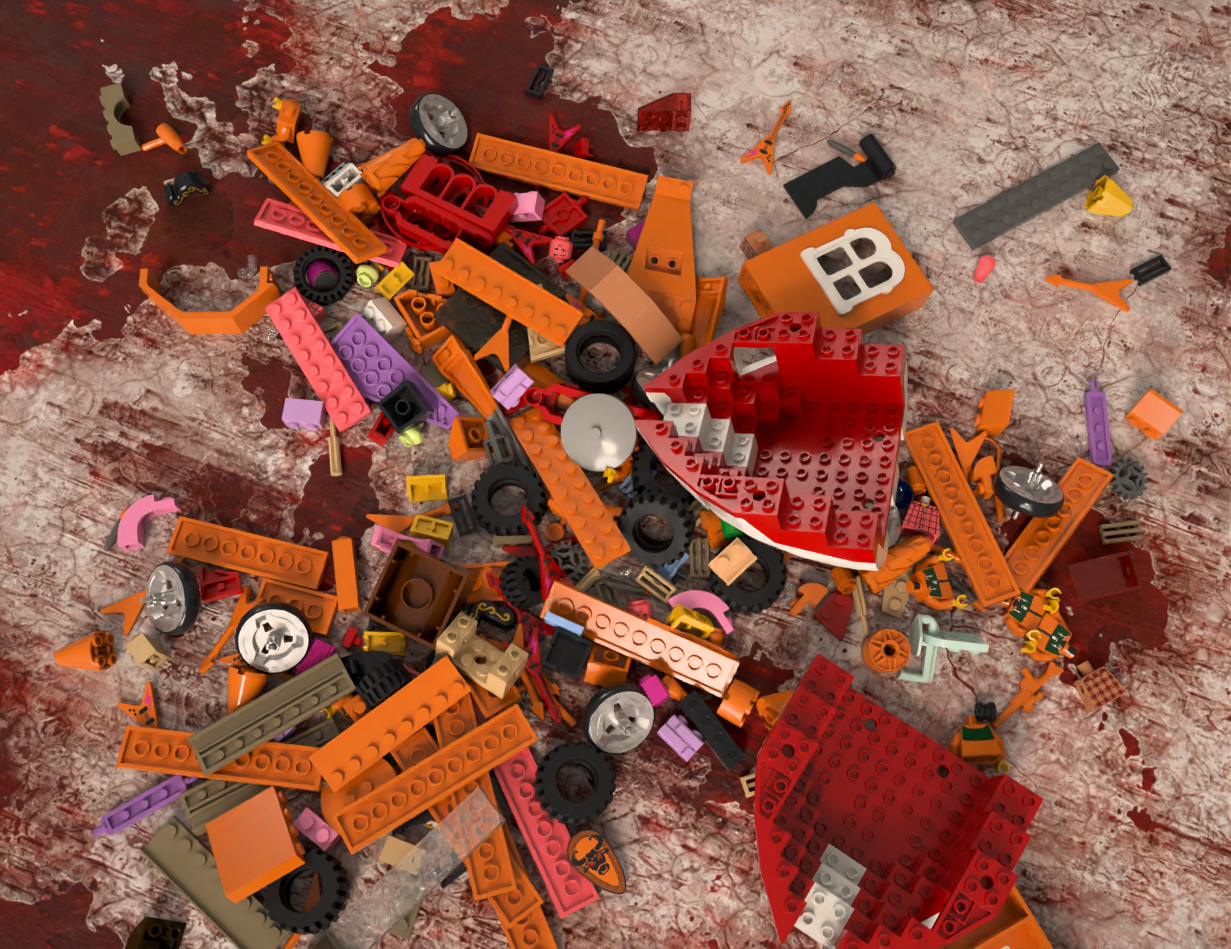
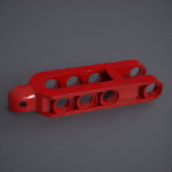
[382,195,496,255]
[524,383,647,447]

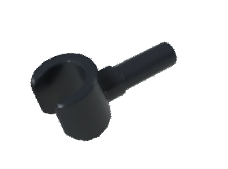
[666,568,689,590]

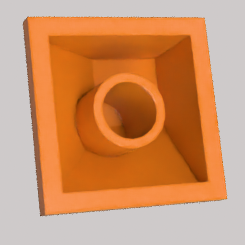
[448,416,494,461]

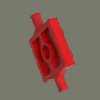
[536,192,588,237]

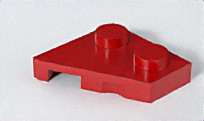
[198,566,244,603]
[812,589,854,642]

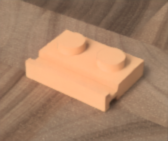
[708,537,757,586]

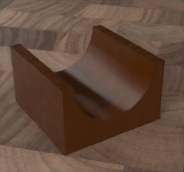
[363,539,480,650]

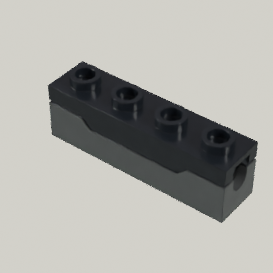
[678,690,746,771]

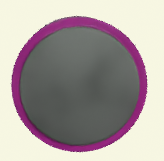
[306,260,339,291]

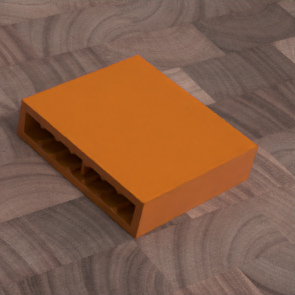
[205,786,305,904]

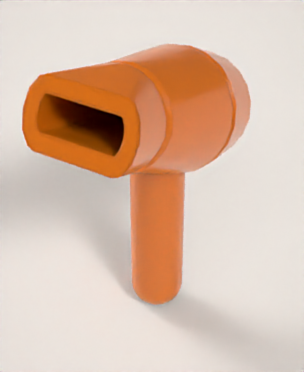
[141,123,188,154]

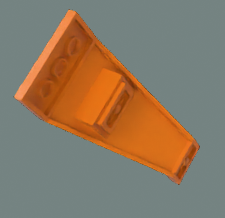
[616,175,697,334]

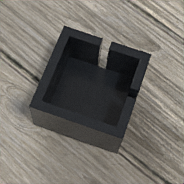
[540,626,594,682]

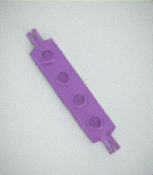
[1084,380,1113,471]
[91,775,199,838]

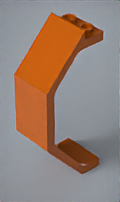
[139,266,281,335]

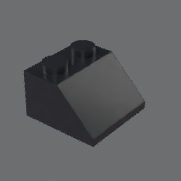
[377,380,435,434]

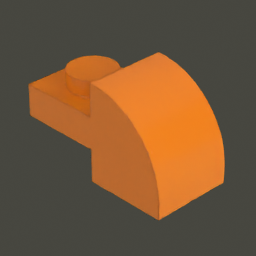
[969,455,997,500]
[699,508,730,549]
[789,583,829,618]

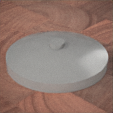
[561,393,638,472]

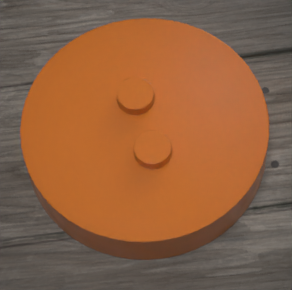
[321,758,400,835]

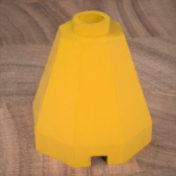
[1084,175,1133,217]

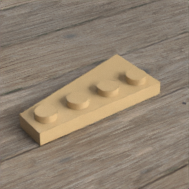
[527,284,566,363]
[880,537,922,620]

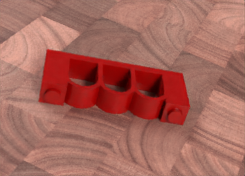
[400,153,518,241]

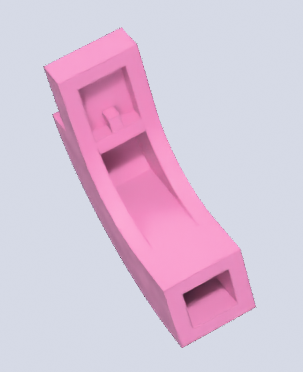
[118,494,181,551]
[371,526,445,559]
[667,590,734,637]

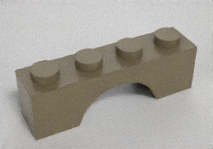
[99,82,141,156]

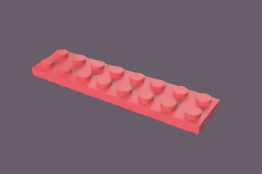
[254,198,408,268]
[265,287,373,433]
[492,747,600,919]

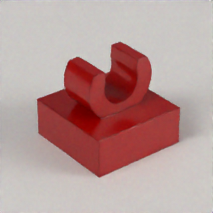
[574,137,594,160]
[555,259,575,281]
[340,626,364,648]

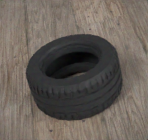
[565,320,636,394]

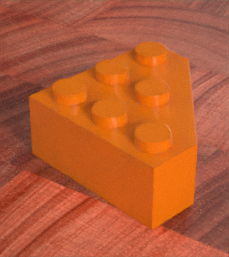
[394,289,471,351]

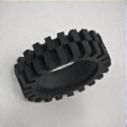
[293,246,352,305]

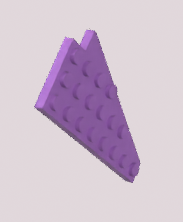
[331,313,463,430]

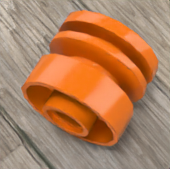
[861,629,911,673]

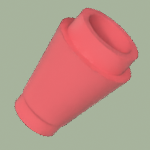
[973,255,996,283]

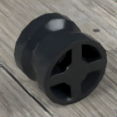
[974,701,997,722]

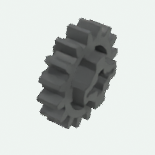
[1108,458,1149,500]
[548,541,587,580]

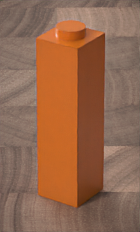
[332,536,362,614]

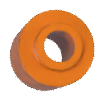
[830,566,856,594]

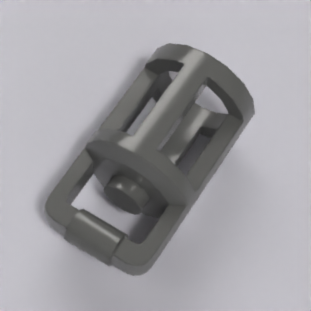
[483,420,517,468]

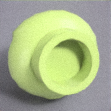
[356,262,384,287]
[399,422,425,447]

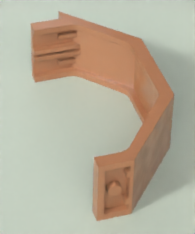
[565,246,683,365]

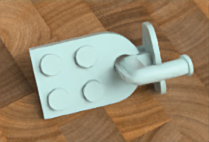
[896,614,989,683]

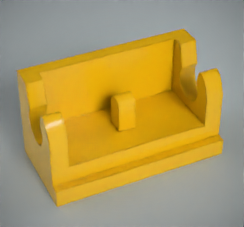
[373,261,415,300]
[406,474,448,502]
[410,514,454,549]
[666,604,715,640]
[363,631,408,656]

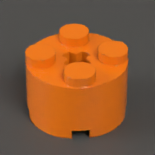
[337,183,381,225]
[716,679,760,728]

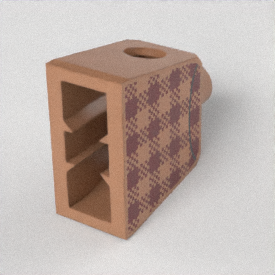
[740,229,774,260]
[1075,660,1127,713]

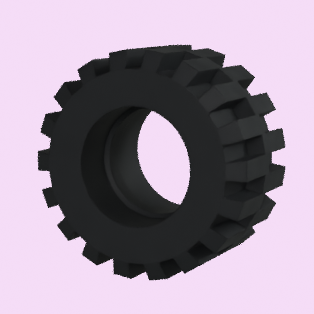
[499,555,554,609]
[356,659,413,710]

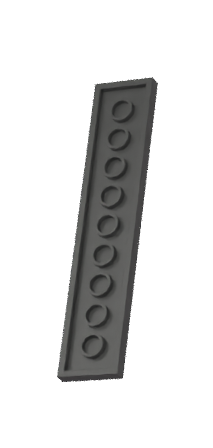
[953,143,1120,251]

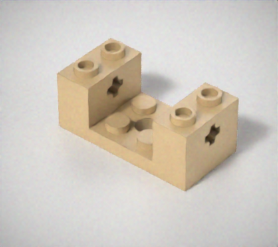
[435,611,529,699]

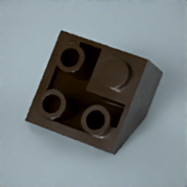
[125,916,187,949]

